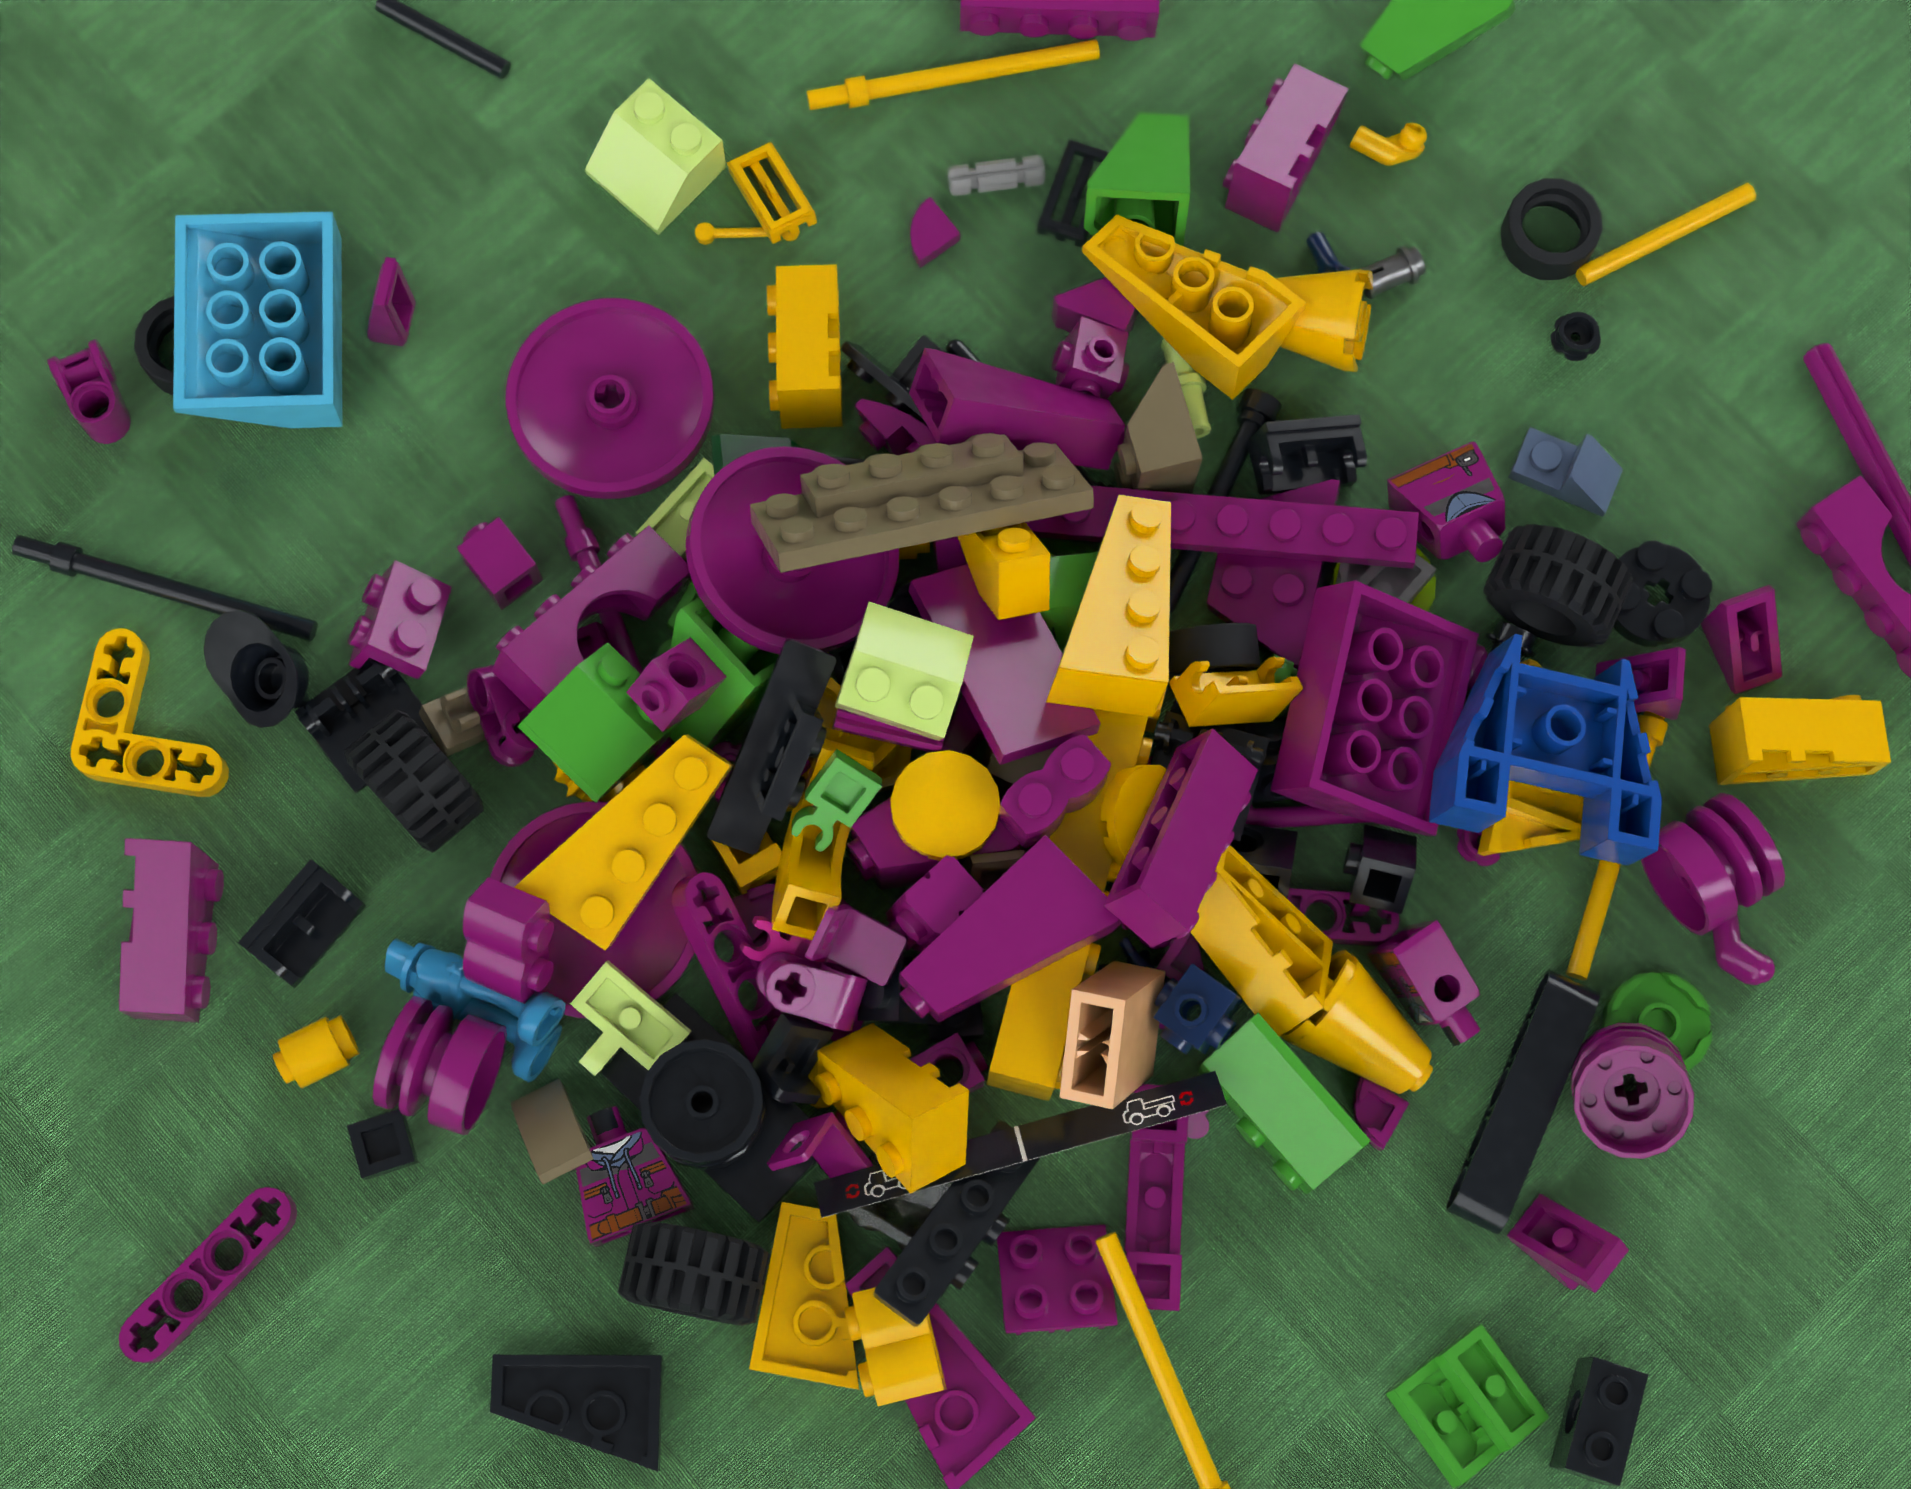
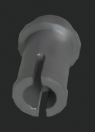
[1359,246,1426,299]

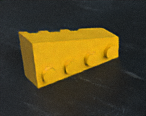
[1046,495,1171,717]
[514,734,733,951]

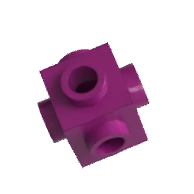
[1051,316,1130,400]

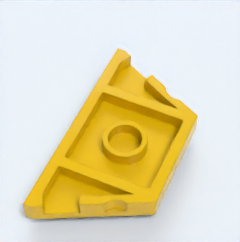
[1477,659,1584,856]

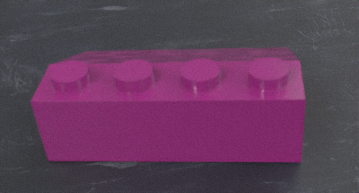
[1271,580,1479,837]

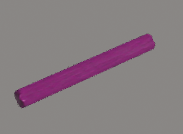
[1803,343,1911,567]

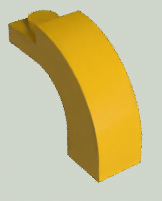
[772,739,874,940]

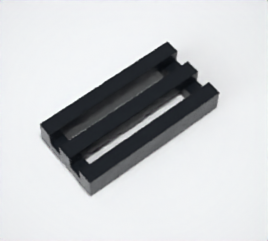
[1036,139,1109,248]

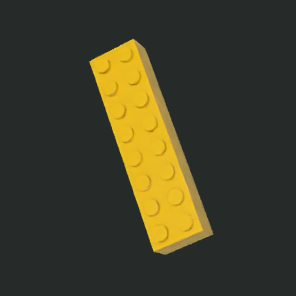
[986,689,1166,1101]

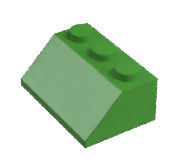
[1197,1013,1371,1195]

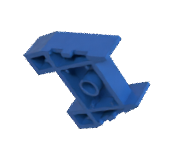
[1429,634,1662,866]

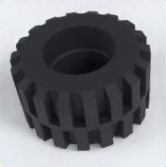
[1483,524,1633,647]
[344,708,484,853]
[617,1221,770,1326]

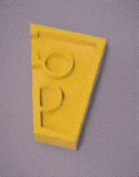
[749,1202,860,1390]

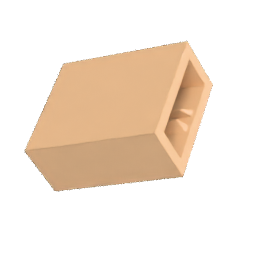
[1059,961,1165,1109]

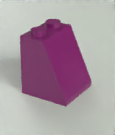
[847,798,1020,890]

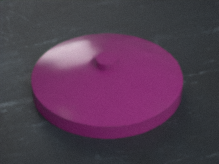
[506,298,714,499]
[686,446,899,654]
[490,801,704,1019]

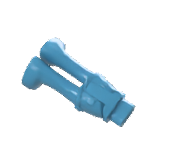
[385,938,566,1082]

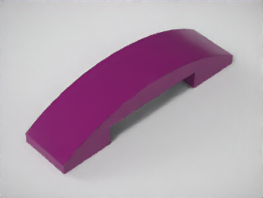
[1124,1084,1188,1311]

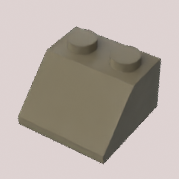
[1114,362,1202,494]

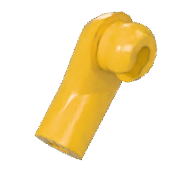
[1349,122,1427,166]

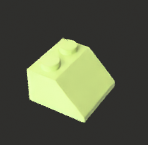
[585,78,726,235]
[835,602,974,741]

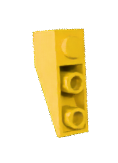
[957,522,1050,620]

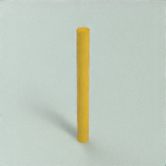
[1575,183,1756,286]

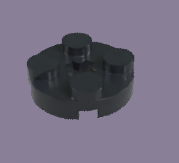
[1613,540,1712,647]

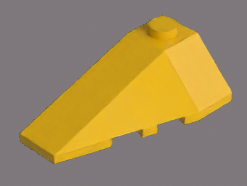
[1082,215,1306,400]

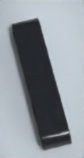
[1446,970,1600,1235]

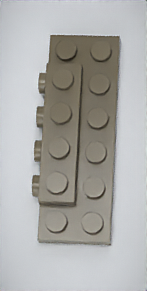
[750,433,1094,573]

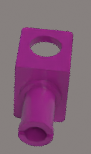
[805,904,908,986]
[767,1110,873,1178]

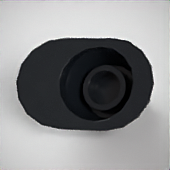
[203,610,310,728]

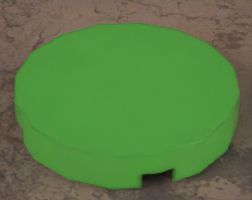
[1602,972,1713,1071]

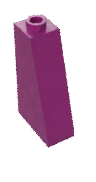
[909,348,1125,470]
[899,835,1122,1023]

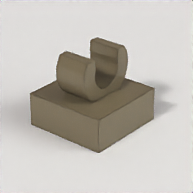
[419,686,486,757]

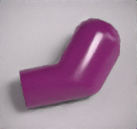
[1712,915,1775,985]

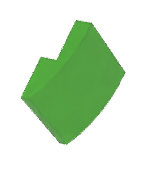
[1386,1324,1549,1488]

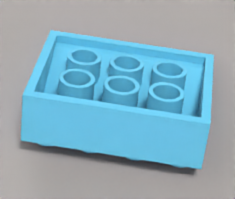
[173,212,343,428]

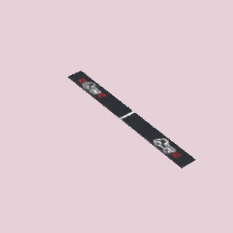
[814,1071,1227,1218]

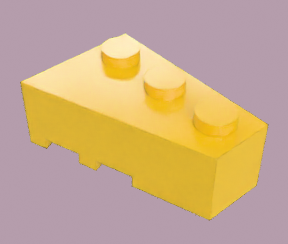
[767,264,843,429]
[1709,695,1891,785]
[1190,845,1333,1037]
[814,1023,969,1194]

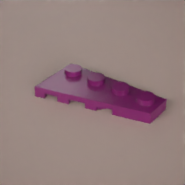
[845,1247,1036,1489]

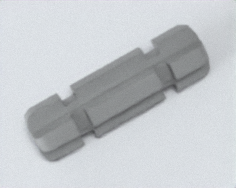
[947,155,1046,196]

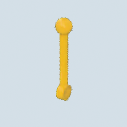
[695,222,800,245]

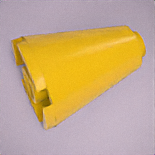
[1275,269,1373,373]
[1281,949,1433,1094]

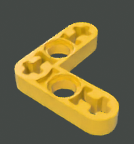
[71,628,229,797]

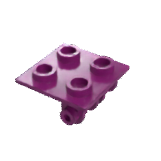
[997,1224,1118,1336]

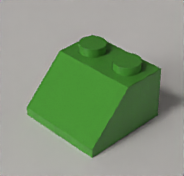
[518,642,682,803]

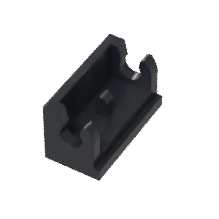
[1247,414,1367,495]
[238,859,366,988]

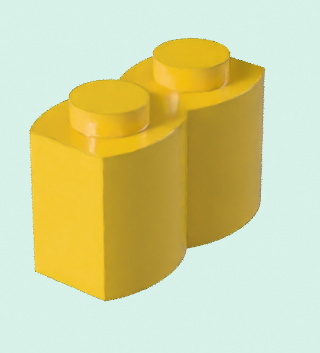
[845,1287,947,1406]

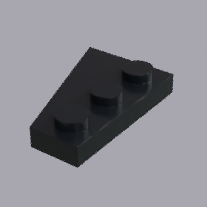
[490,1354,663,1471]

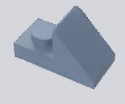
[1508,427,1623,517]

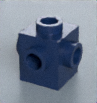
[1153,963,1243,1055]

